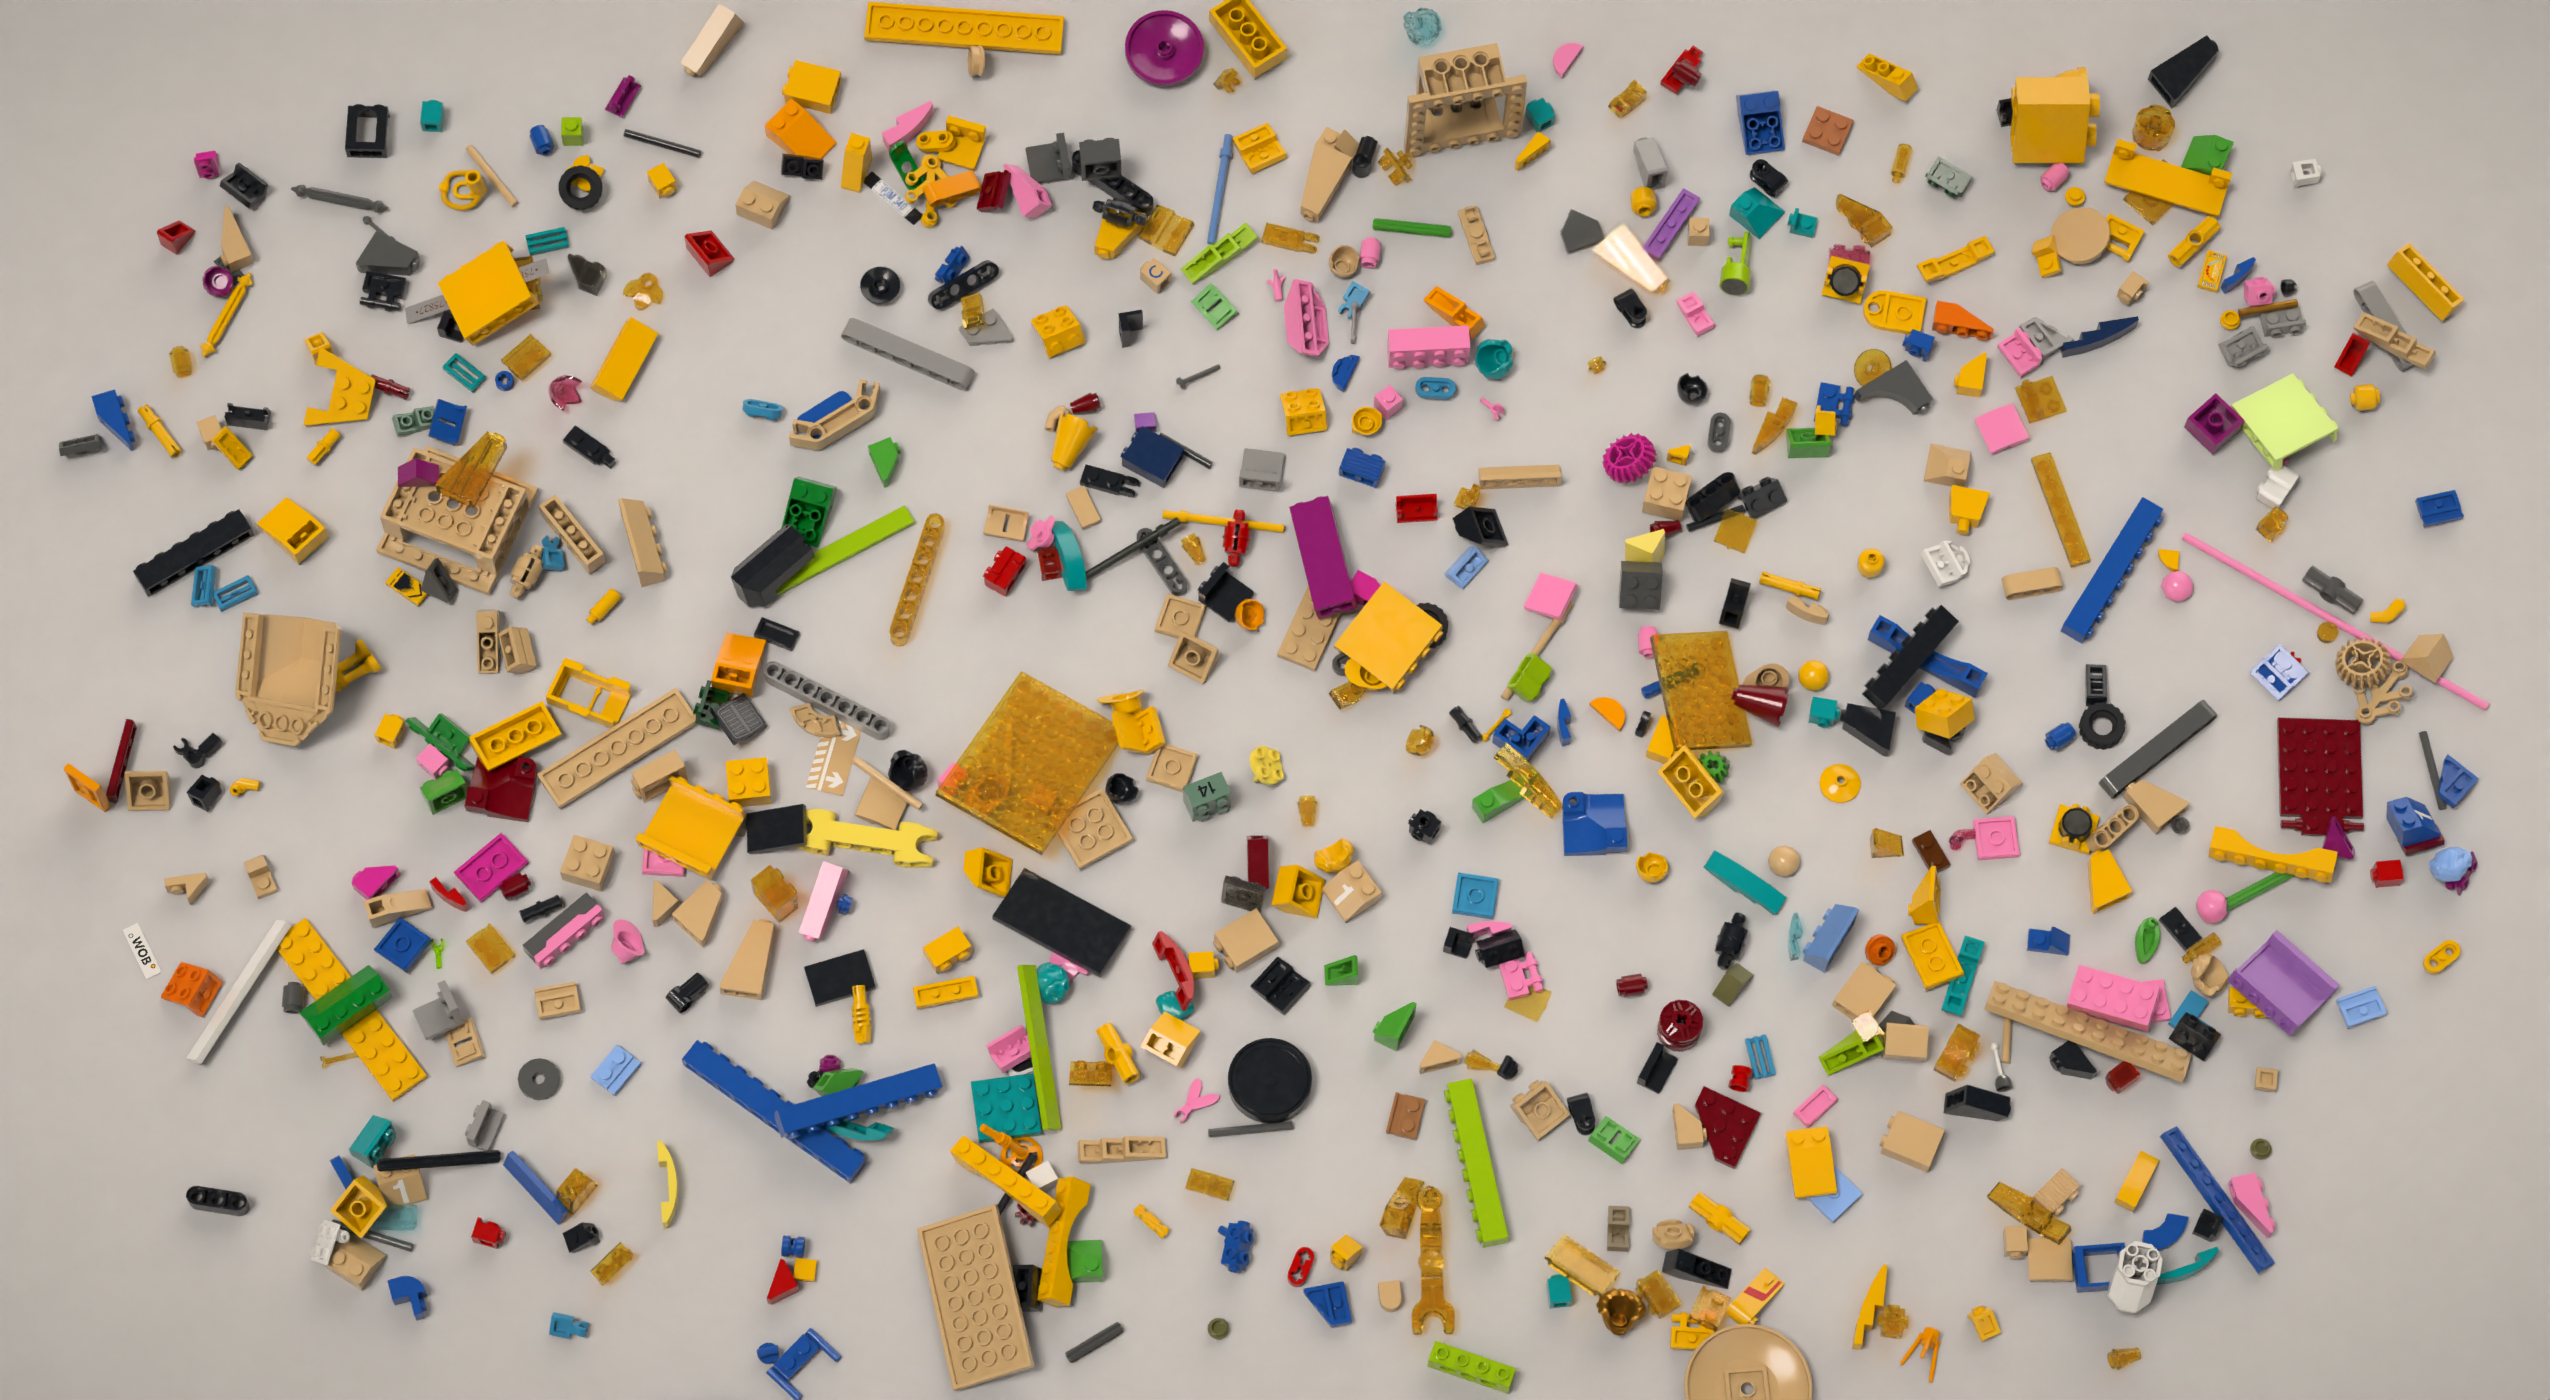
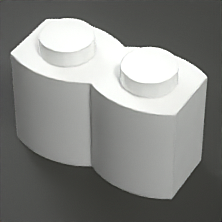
[2256,465,2300,511]

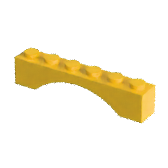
[2209,826,2338,883]
[950,1135,1062,1228]
[1037,1176,1091,1307]

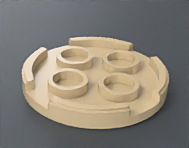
[2050,207,2111,264]

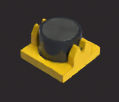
[1822,255,1870,304]
[2049,804,2099,855]

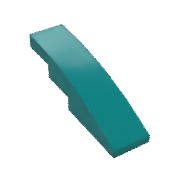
[1703,851,1787,915]

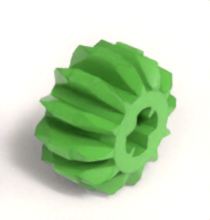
[1698,750,1730,783]

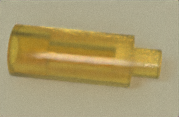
[1891,144,1912,183]
[2182,933,2222,964]

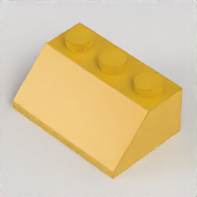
[1657,745,1724,818]

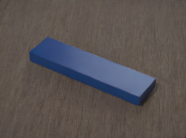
[503,1151,568,1225]

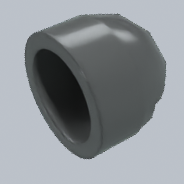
[2171,817,2190,833]

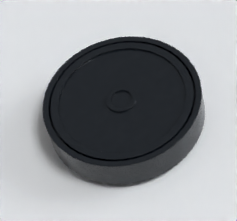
[1228,1038,1312,1123]

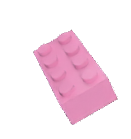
[1387,325,1470,369]
[2067,965,2160,1033]

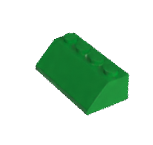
[299,965,393,1045]

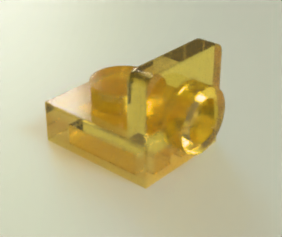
[1454,484,1481,510]

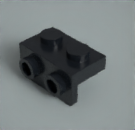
[220,162,268,209]
[1737,477,1787,519]
[2169,1012,2221,1061]

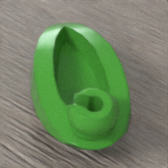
[2135,917,2160,964]

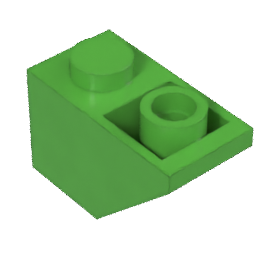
[813,1068,864,1096]

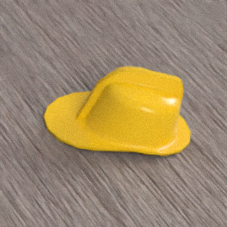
[1344,658,1387,691]
[1097,690,1145,715]

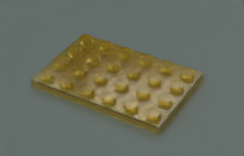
[1650,631,1752,751]

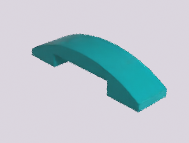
[1051,521,1087,591]
[1941,935,1985,1017]
[824,1120,895,1141]
[2156,1247,2219,1285]

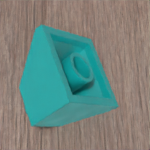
[1729,187,1785,239]

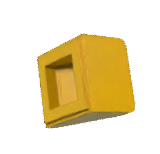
[1666,445,1691,466]

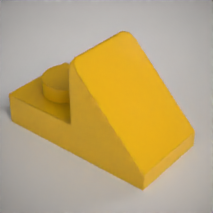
[2031,235,2062,278]

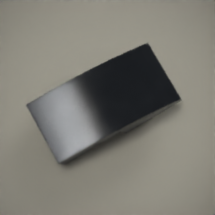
[781,154,824,180]

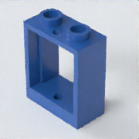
[2072,1243,2125,1293]

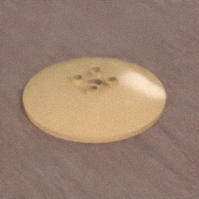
[1684,1324,1812,1400]

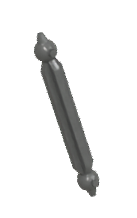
[291,185,388,212]

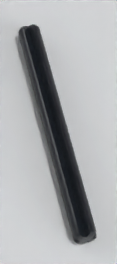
[377,1150,501,1172]

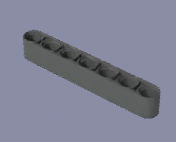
[2098,700,2217,799]

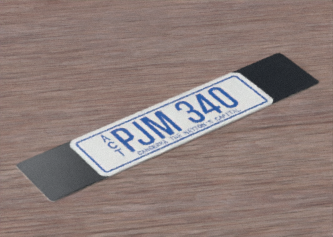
[864,172,923,225]

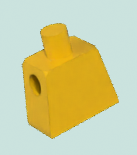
[1949,485,1990,535]

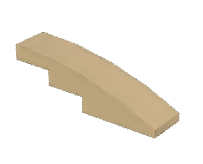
[2353,312,2436,370]
[1077,1136,1166,1163]

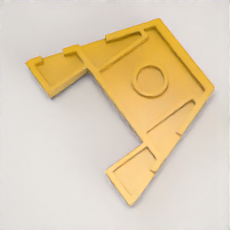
[303,348,376,425]

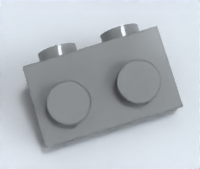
[2218,326,2268,367]
[465,1100,504,1151]

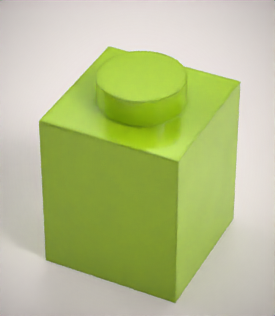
[561,117,584,146]

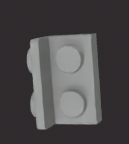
[2259,306,2306,338]

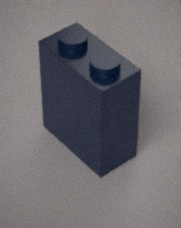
[1120,426,1184,488]

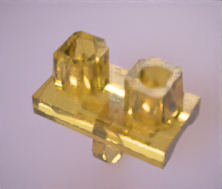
[1378,147,1413,186]

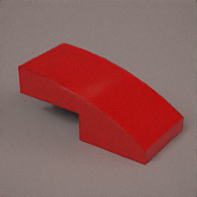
[429,877,469,912]

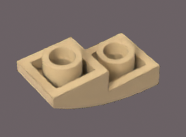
[1786,595,1829,625]

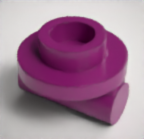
[819,1055,841,1072]

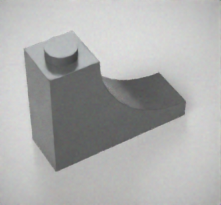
[1854,360,1933,415]

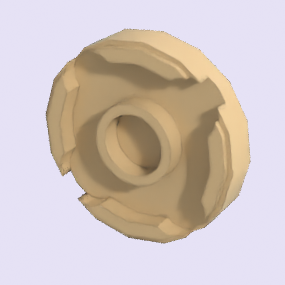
[1652,1219,1694,1249]

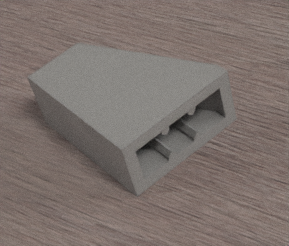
[1633,137,1668,190]

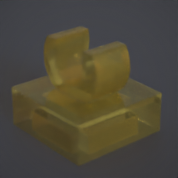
[1213,68,1240,93]

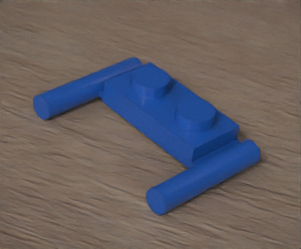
[766,1328,842,1400]

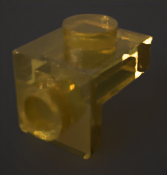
[1329,680,1365,710]

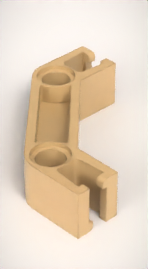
[789,379,880,450]

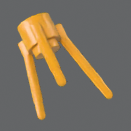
[1900,1327,1941,1383]

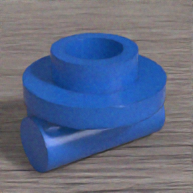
[757,1343,779,1364]

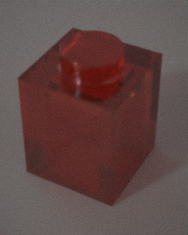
[2105,1061,2140,1094]

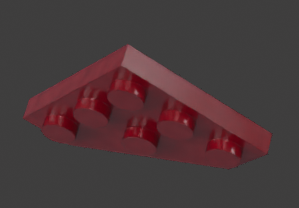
[1694,1086,1761,1169]

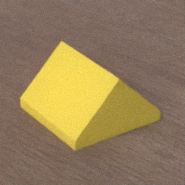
[1625,529,1665,563]

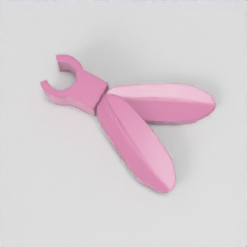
[1174,1079,1219,1124]

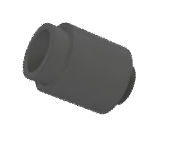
[282,982,304,1014]

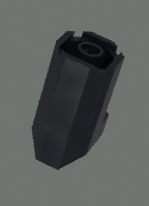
[731,525,815,607]

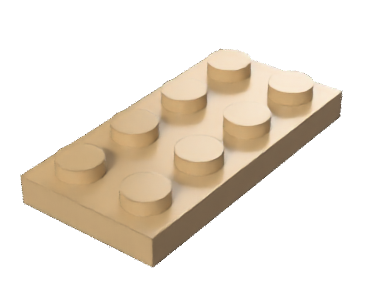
[1277,585,1342,672]

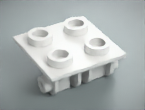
[311,1220,350,1265]

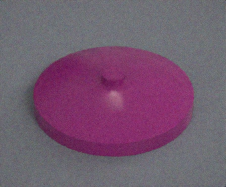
[1125,10,1204,86]

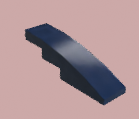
[2061,316,2139,358]

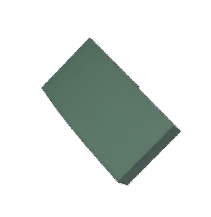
[392,406,435,436]

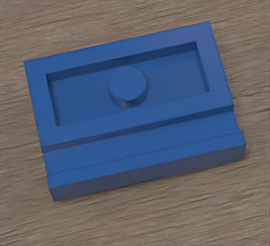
[2415,490,2464,528]

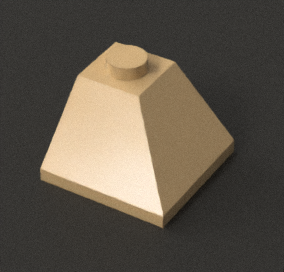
[1924,444,1970,487]

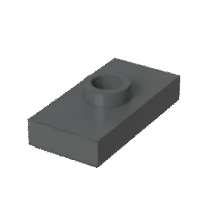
[59,434,101,456]

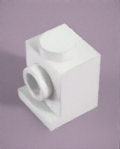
[2289,159,2322,188]

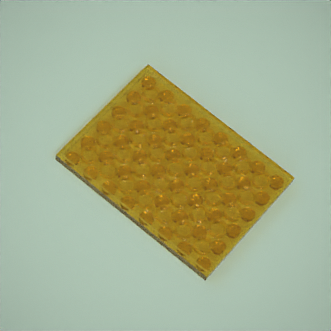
[935,671,1119,855]

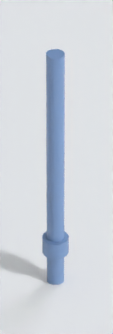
[1207,134,1233,245]

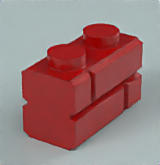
[983,546,1027,596]

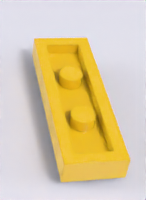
[913,976,978,1009]

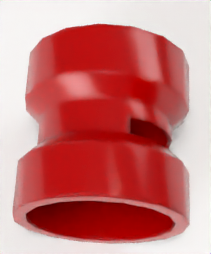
[1728,1065,1753,1092]

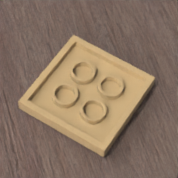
[1049,788,1133,870]

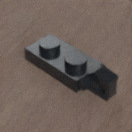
[563,425,616,469]

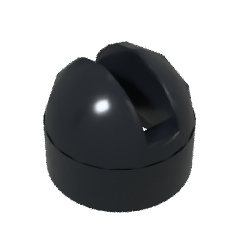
[2280,279,2297,296]

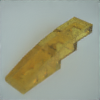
[1494,743,1562,819]
[1987,1182,2072,1245]

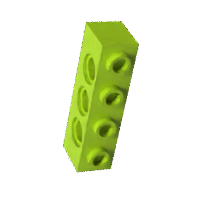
[1427,1341,1516,1394]

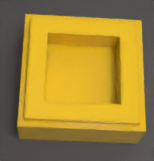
[793,1258,817,1282]

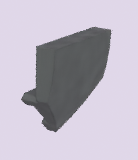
[1560,209,1605,253]

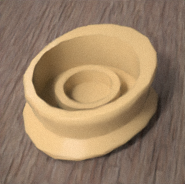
[968,45,985,77]

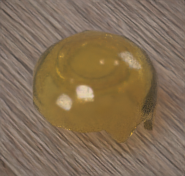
[1406,725,1435,756]

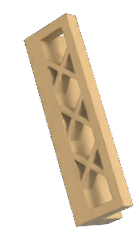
[1478,465,1562,490]

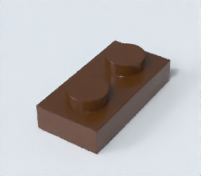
[1912,830,1951,873]

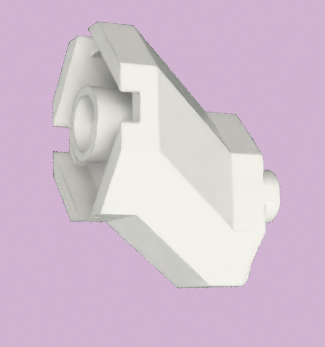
[2107,1241,2163,1314]

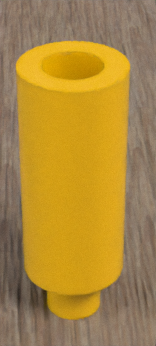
[586,588,621,625]

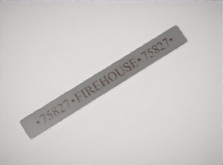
[405,258,549,324]

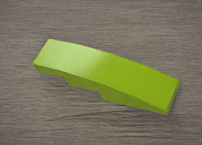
[1181,222,1259,284]

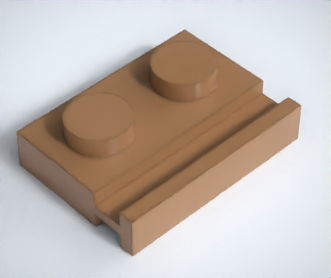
[1386,1092,1425,1140]

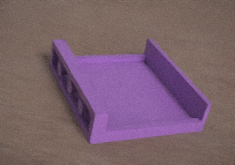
[2227,930,2339,1036]

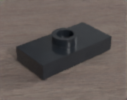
[2159,906,2202,952]

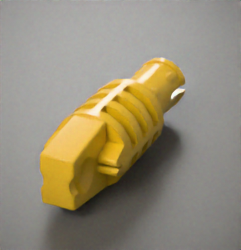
[851,985,871,1044]

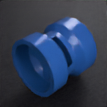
[781,1235,805,1258]

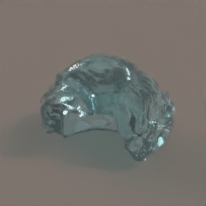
[1403,8,1442,45]

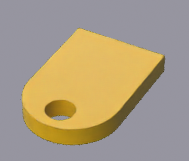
[1863,290,1926,335]

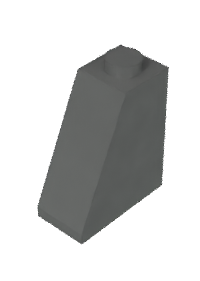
[356,231,420,276]

